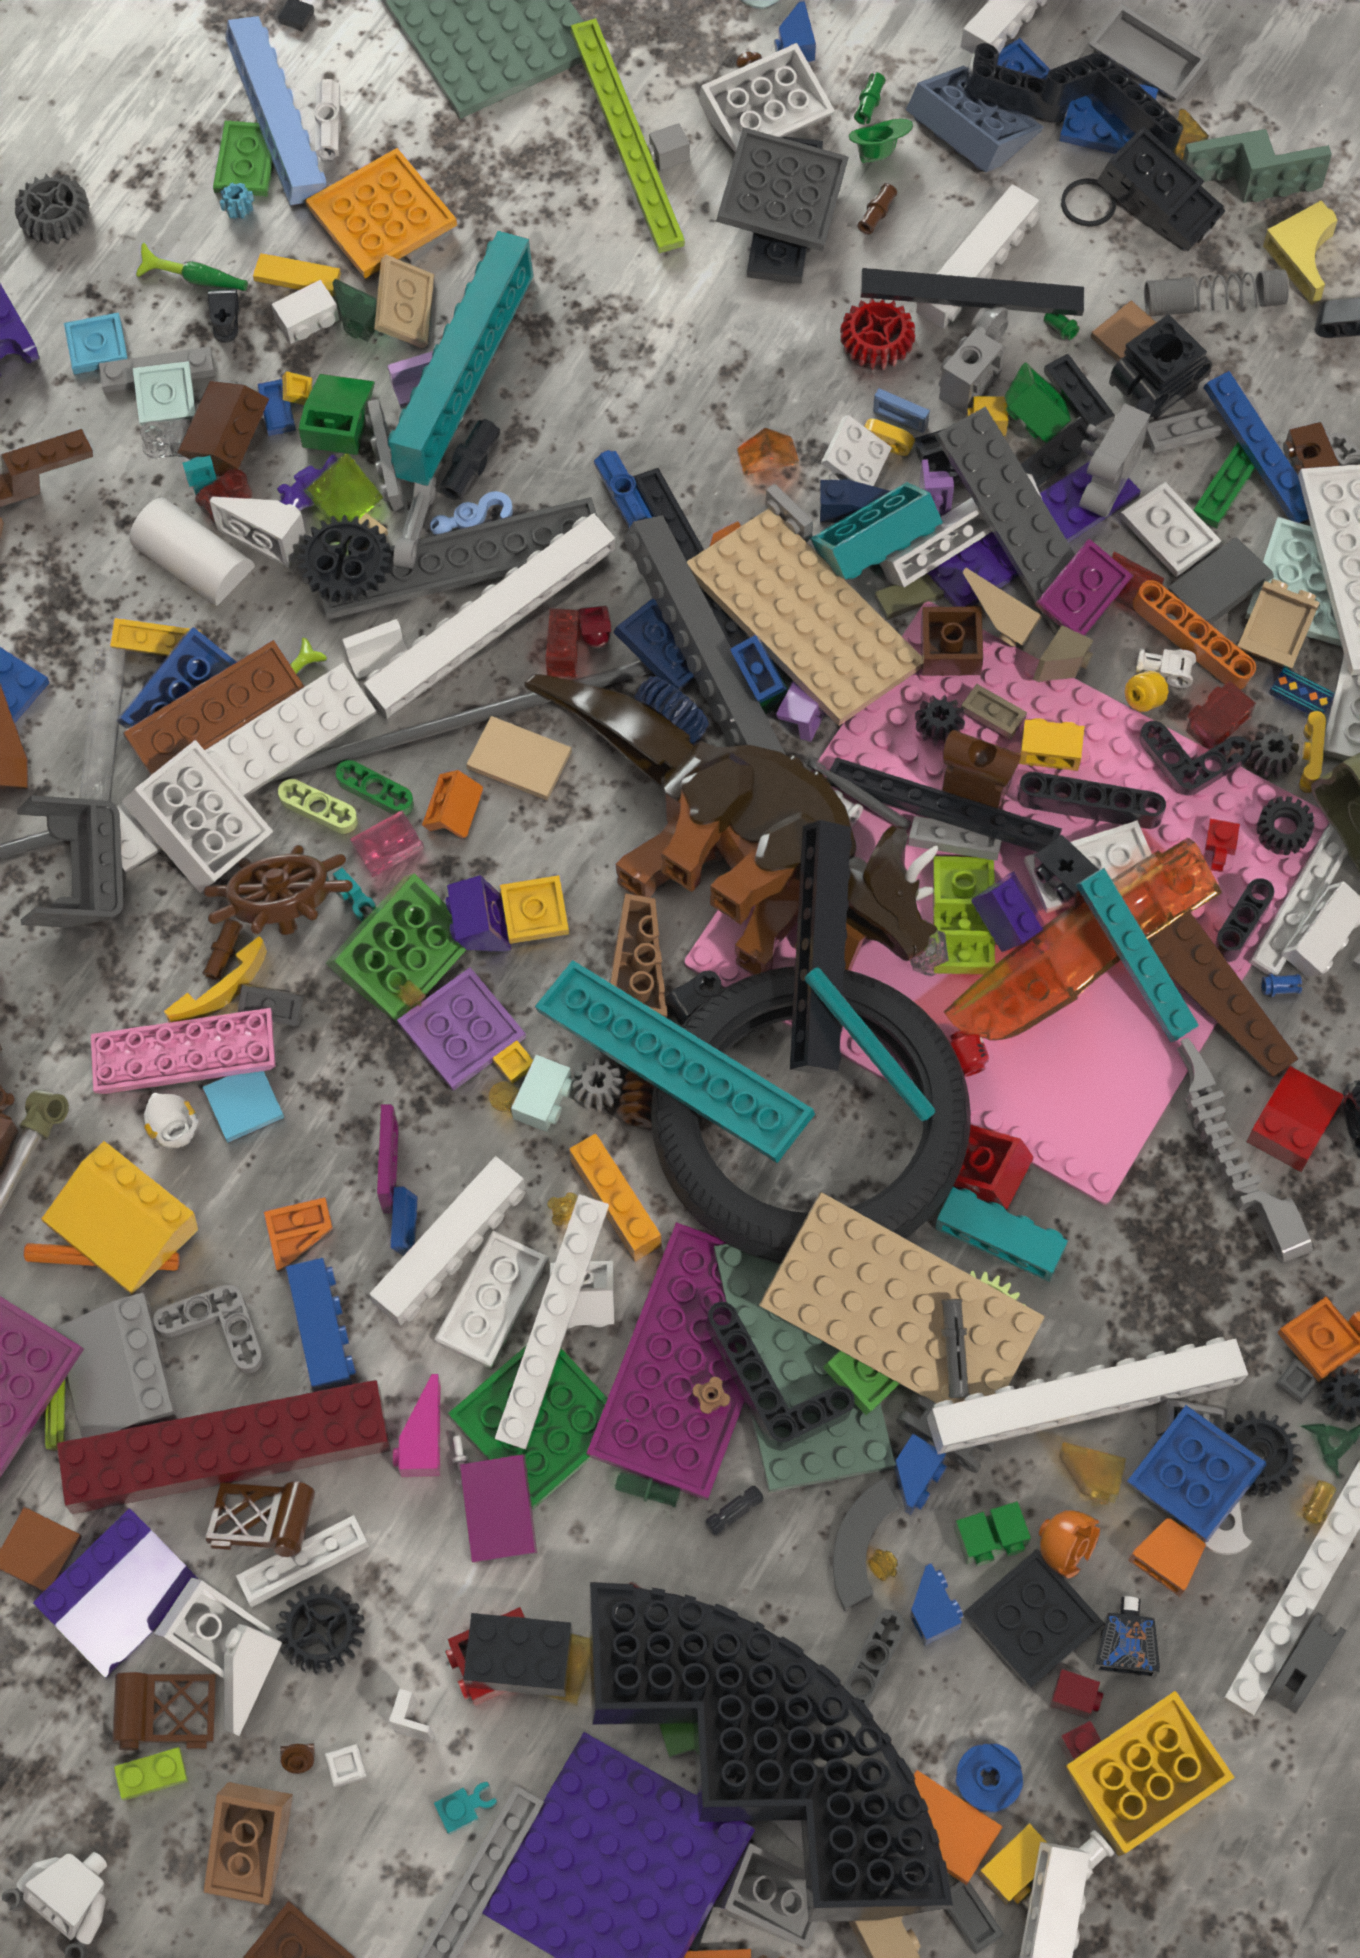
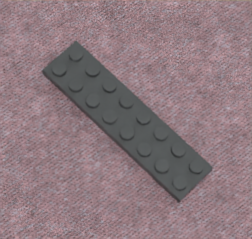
[935,406,1075,634]

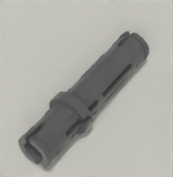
[941,1299,970,1398]

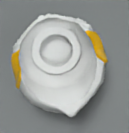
[144,1093,199,1148]

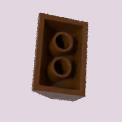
[177,381,269,480]

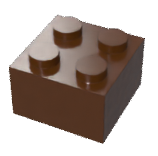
[920,607,983,676]

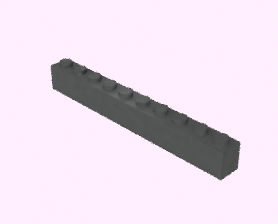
[624,515,786,755]

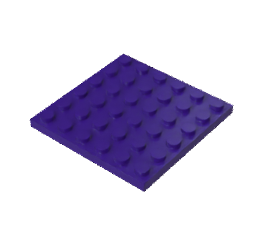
[482,1732,755,1958]

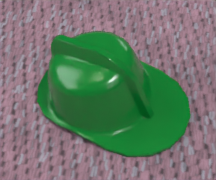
[849,118,913,163]

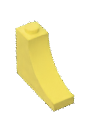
[1263,200,1338,305]

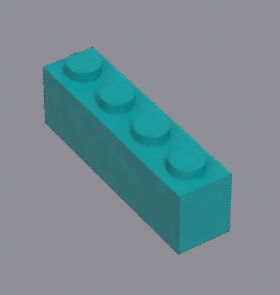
[935,1187,1068,1282]

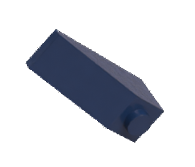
[819,480,890,522]

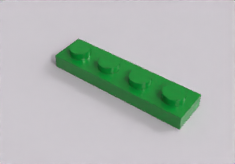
[1193,442,1256,529]

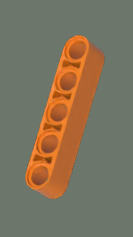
[1133,580,1256,690]

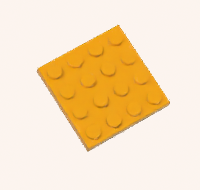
[305,148,457,278]

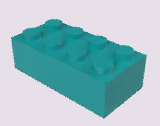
[810,482,943,580]

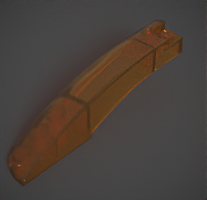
[944,837,1223,1041]

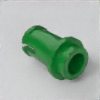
[1043,313,1080,341]

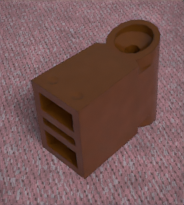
[942,730,1021,809]

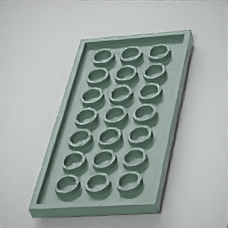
[713,1244,895,1493]

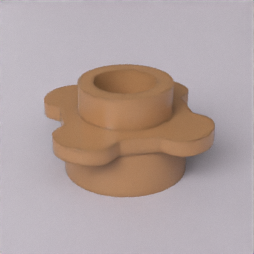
[692,1377,730,1414]

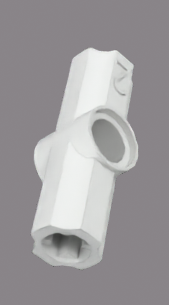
[314,79,341,161]

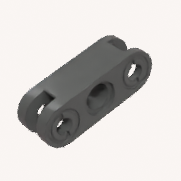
[896,1392,995,1473]
[1266,1612,1346,1713]

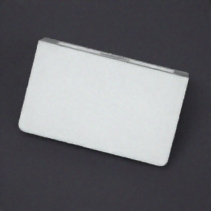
[342,619,408,681]
[389,1689,435,1743]

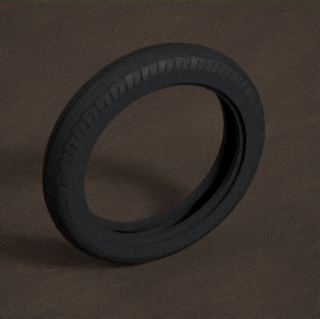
[651,966,971,1264]

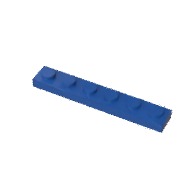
[1203,371,1309,524]

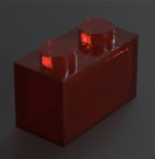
[1186,681,1256,750]

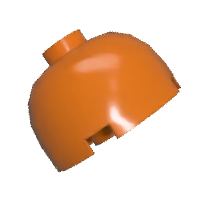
[1039,1510,1100,1578]

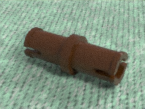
[857,183,897,235]
[202,918,243,981]

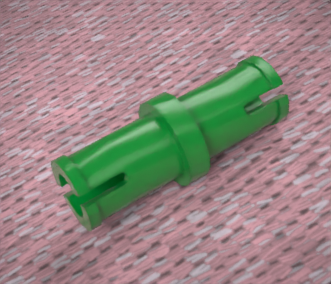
[854,72,886,125]

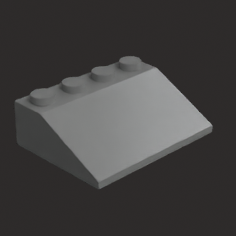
[56,1292,178,1438]

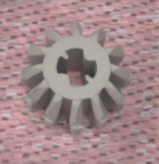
[571,1058,624,1112]

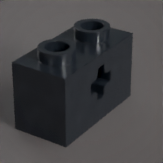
[1034,835,1099,909]

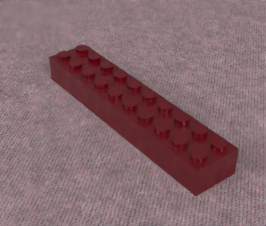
[57,1380,391,1515]

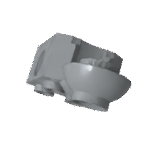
[938,307,1008,415]

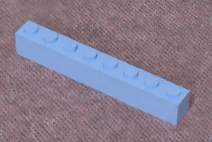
[225,16,326,205]

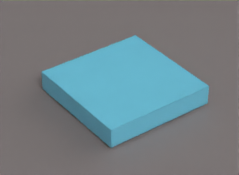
[64,312,128,374]
[203,1071,284,1143]

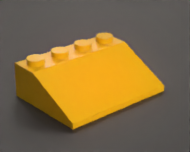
[41,1141,198,1295]
[1065,1691,1235,1856]

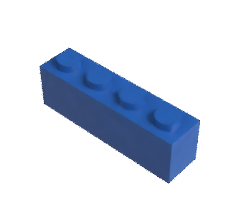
[286,1258,356,1392]

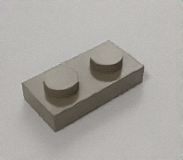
[961,684,1027,740]

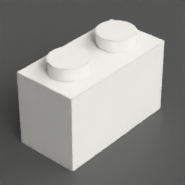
[271,280,339,344]

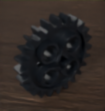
[297,515,392,604]

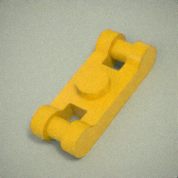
[1299,711,1326,793]

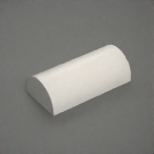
[130,497,255,606]

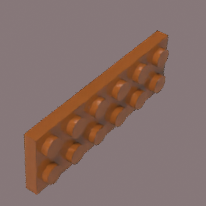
[123,640,305,776]

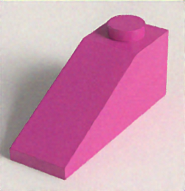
[393,1374,441,1477]

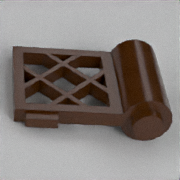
[205,1482,315,1557]
[112,1672,216,1751]

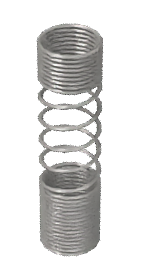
[1144,269,1289,316]

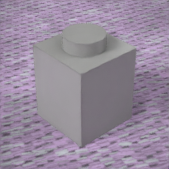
[647,123,690,171]

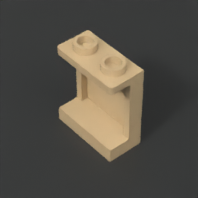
[1238,579,1320,670]

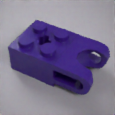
[0,283,40,377]

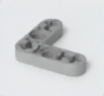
[153,1284,263,1373]

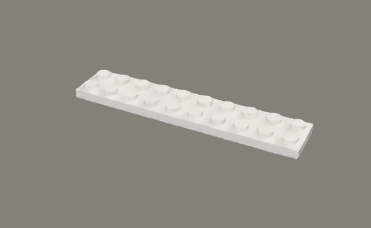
[116,663,376,873]

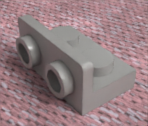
[754,483,813,542]

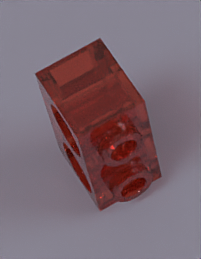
[545,609,580,678]

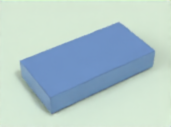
[873,388,930,433]

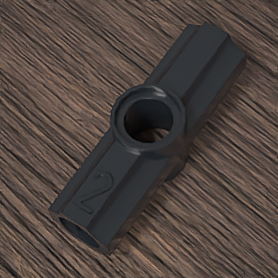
[439,419,500,501]

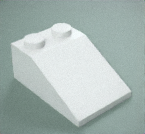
[210,497,306,568]
[154,1578,280,1680]

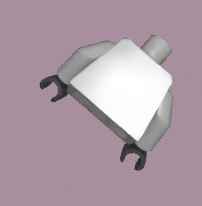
[2,1852,107,1958]

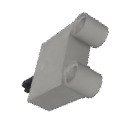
[1079,397,1155,518]

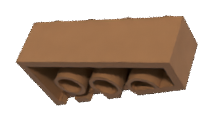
[609,893,667,1018]

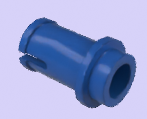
[1261,973,1302,998]

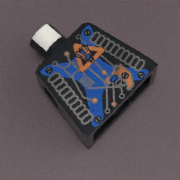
[1093,1596,1160,1678]

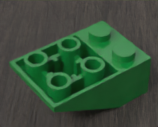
[298,374,375,455]

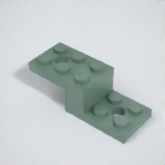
[1182,129,1332,203]

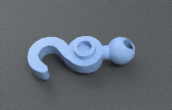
[430,491,513,535]

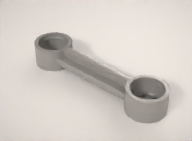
[393,476,436,569]

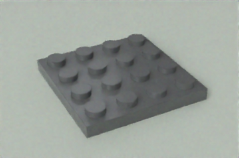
[716,127,849,252]

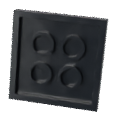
[963,1548,1104,1689]

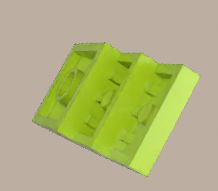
[933,856,995,975]

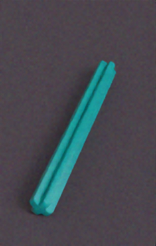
[805,967,935,1121]

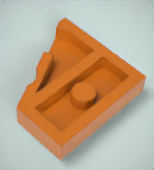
[264,1197,333,1272]

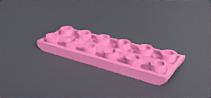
[91,1008,276,1094]

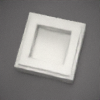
[325,1744,367,1788]

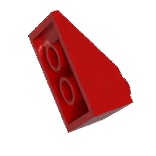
[1246,1066,1344,1173]
[952,1125,1034,1210]

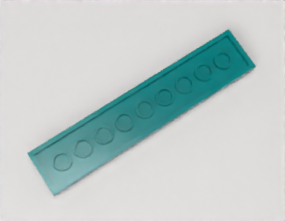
[535,960,815,1163]

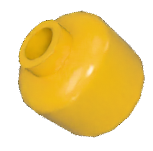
[1124,671,1169,712]

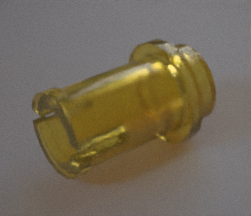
[1302,1480,1336,1525]

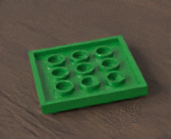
[448,1345,629,1510]

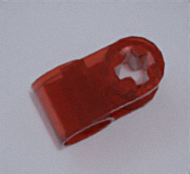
[195,469,252,523]

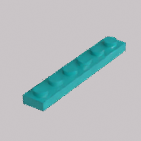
[1076,868,1199,1042]

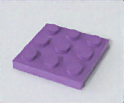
[397,967,526,1091]

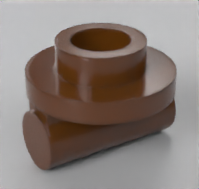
[280,1743,315,1774]

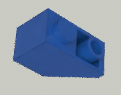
[894,1434,947,1515]
[909,1563,964,1646]

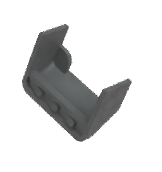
[17,795,123,927]

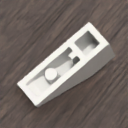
[224,1624,282,1736]

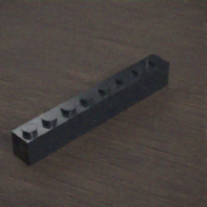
[790,820,852,1075]

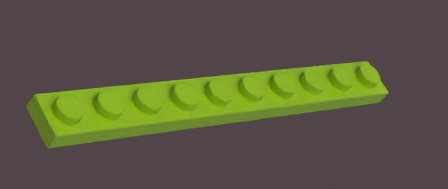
[571,18,685,254]

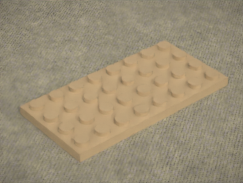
[687,508,922,726]
[758,1192,1045,1404]

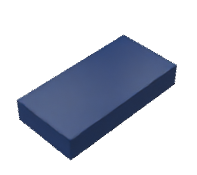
[257,379,296,436]
[390,1186,418,1256]

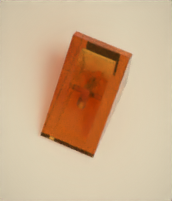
[737,428,799,475]

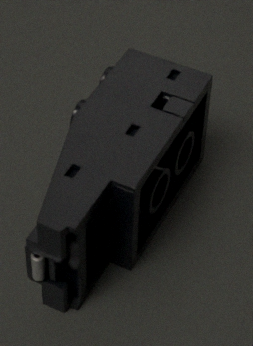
[1097,126,1225,251]

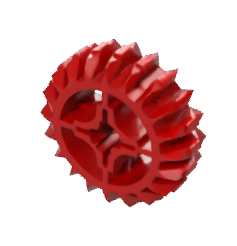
[840,298,916,370]

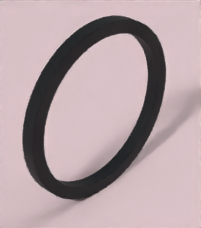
[1061,178,1117,227]

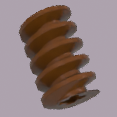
[617,1069,654,1128]

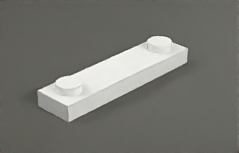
[236,1515,369,1607]

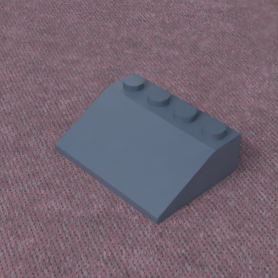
[906,65,1043,172]

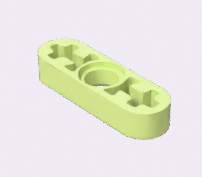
[278,779,358,834]

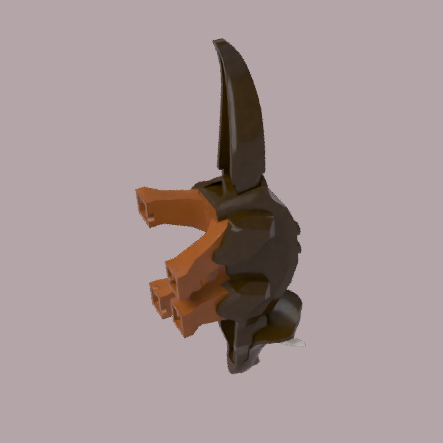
[524,674,938,975]

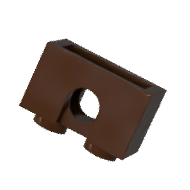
[1283,422,1340,475]

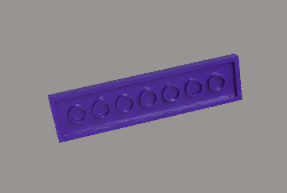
[927,460,1141,607]

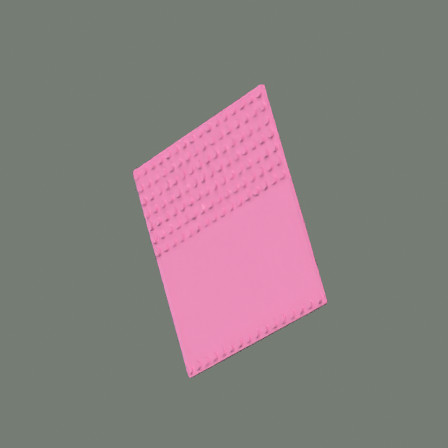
[685,601,1329,1205]

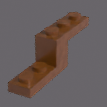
[0,429,93,507]

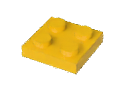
[500,875,569,944]

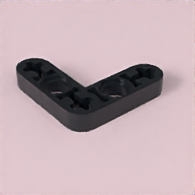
[1139,721,1251,796]

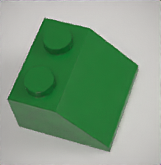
[1005,362,1071,443]

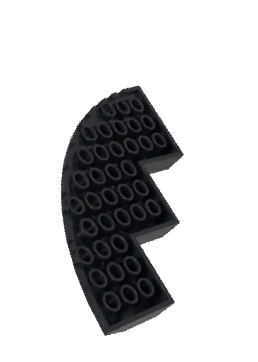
[590,1582,953,1922]

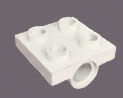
[821,415,892,486]

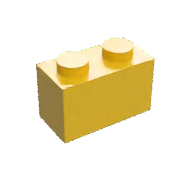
[1019,718,1085,771]
[978,1823,1047,1905]

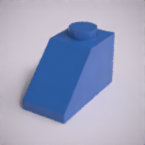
[774,1,816,62]

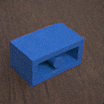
[730,635,786,703]

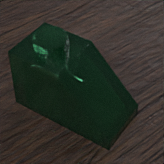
[332,279,377,342]

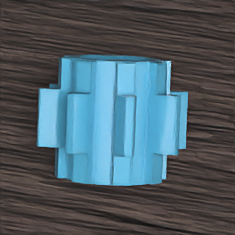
[220,183,254,219]

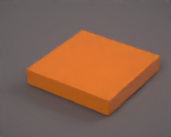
[1277,1297,1360,1382]

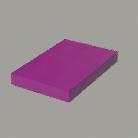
[1034,538,1133,636]
[377,1104,399,1214]
[460,1455,537,1563]

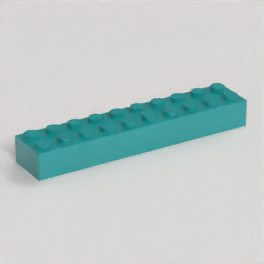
[388,231,534,486]

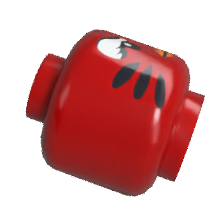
[950,1029,989,1077]

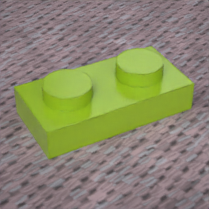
[114,1747,189,1801]

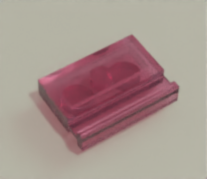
[350,811,424,877]

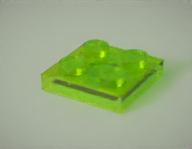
[304,453,383,523]

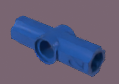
[594,450,652,528]

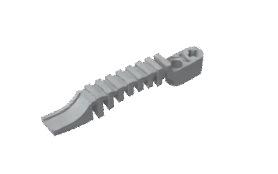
[1177,1038,1313,1263]

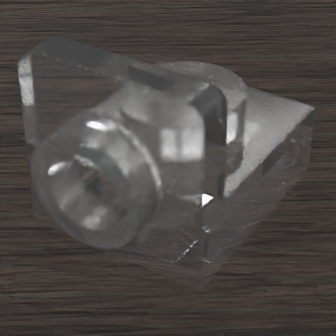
[910,930,949,977]

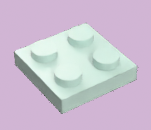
[133,361,196,426]

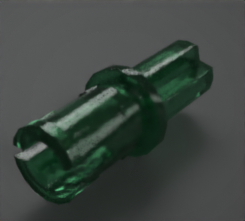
[615,1472,680,1508]

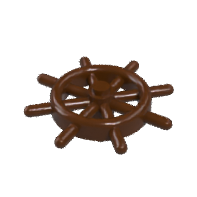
[204,845,353,935]

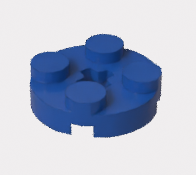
[955,1743,1023,1814]

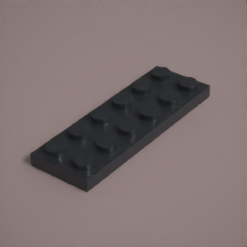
[747,136,823,283]

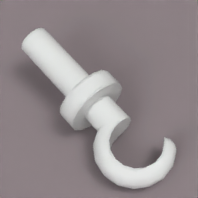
[452,1436,469,1486]

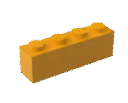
[569,1133,662,1262]

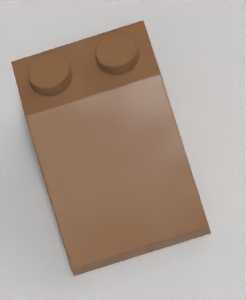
[204,1782,293,1905]

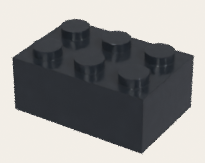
[463,1613,573,1697]

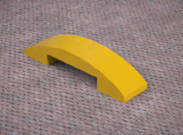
[164,936,267,1023]

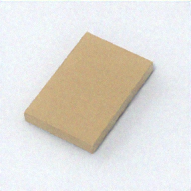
[374,255,434,349]
[466,716,572,801]

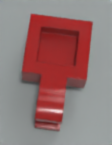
[1205,818,1240,872]

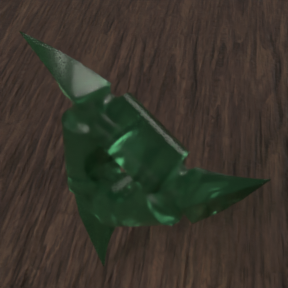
[1300,1424,1360,1478]

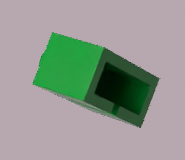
[954,1501,1031,1566]

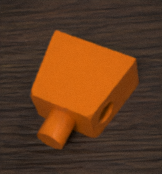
[1128,1518,1206,1597]

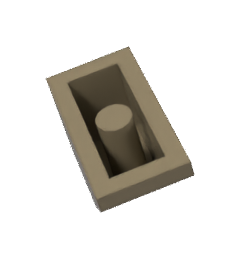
[1033,625,1094,682]

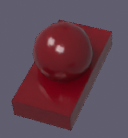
[579,605,611,648]

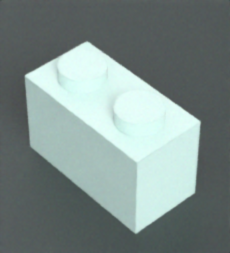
[511,1055,574,1132]

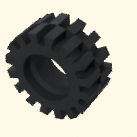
[1256,796,1315,855]

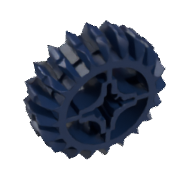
[634,676,709,744]

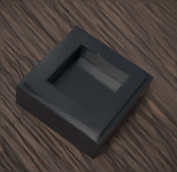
[278,0,314,31]

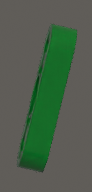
[336,760,414,817]

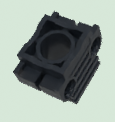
[1109,314,1212,420]

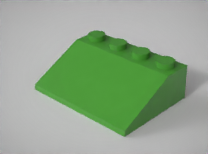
[325,873,466,1024]

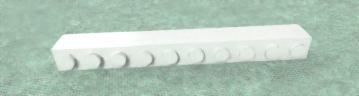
[364,513,616,719]
[927,1337,1248,1455]

